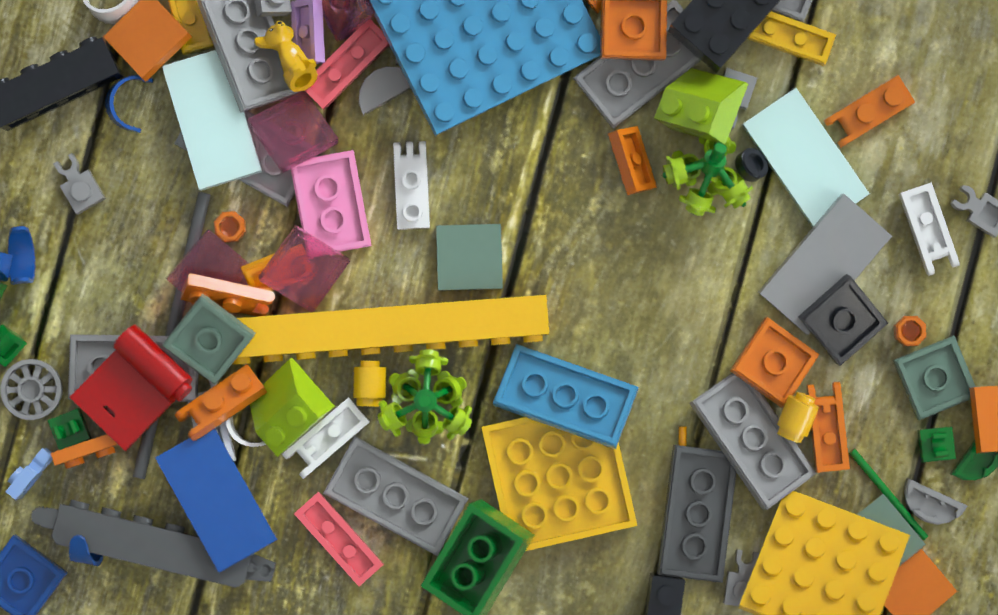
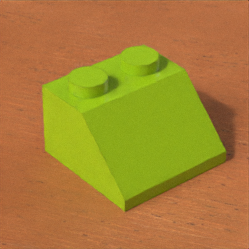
[654,68,748,145]
[250,358,335,457]

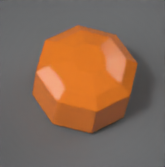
[214,211,246,243]
[894,316,926,346]

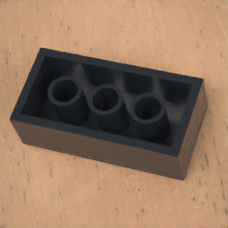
[668,0,781,74]

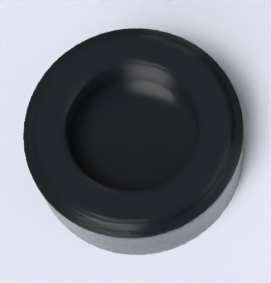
[735,148,768,182]

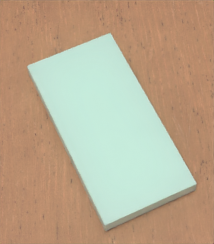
[162,50,263,191]
[742,88,869,228]

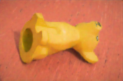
[254,21,318,92]

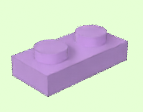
[291,0,325,64]

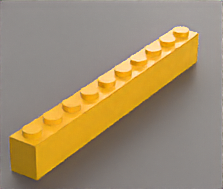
[231,295,549,365]

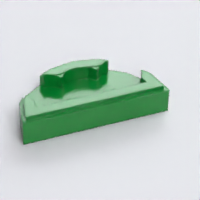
[950,440,998,480]

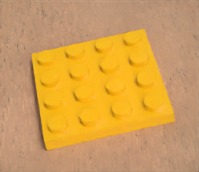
[481,417,638,551]
[739,491,910,615]

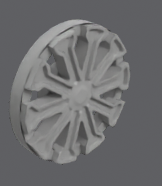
[0,359,63,420]

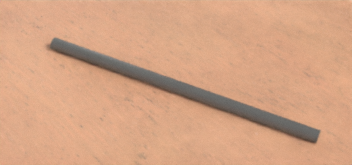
[132,192,211,479]

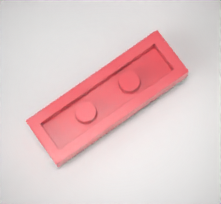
[304,18,390,110]
[294,492,384,587]

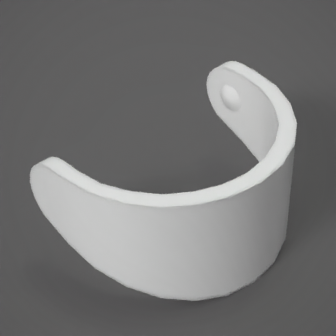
[83,0,140,25]
[226,416,266,447]

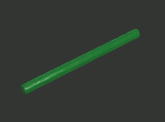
[849,448,928,540]

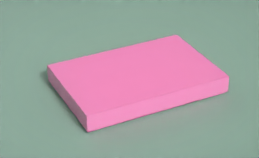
[289,150,371,258]

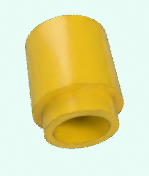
[353,361,386,407]
[777,392,819,443]

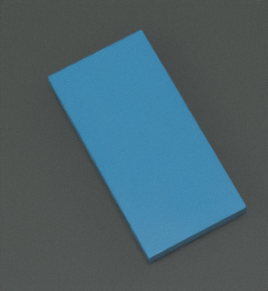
[493,344,638,449]

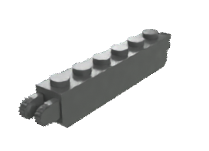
[30,500,276,588]

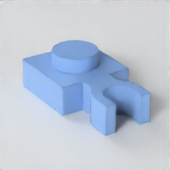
[5,448,53,500]

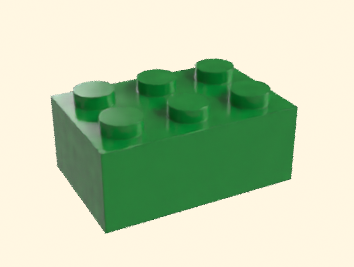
[421,499,535,615]

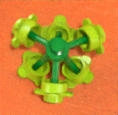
[662,137,753,216]
[378,349,472,444]

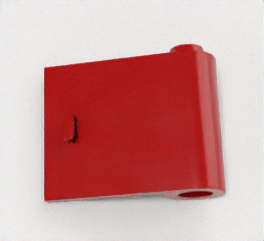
[69,324,193,451]

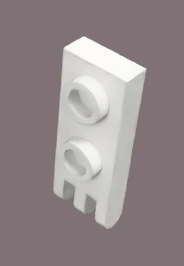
[393,141,430,230]

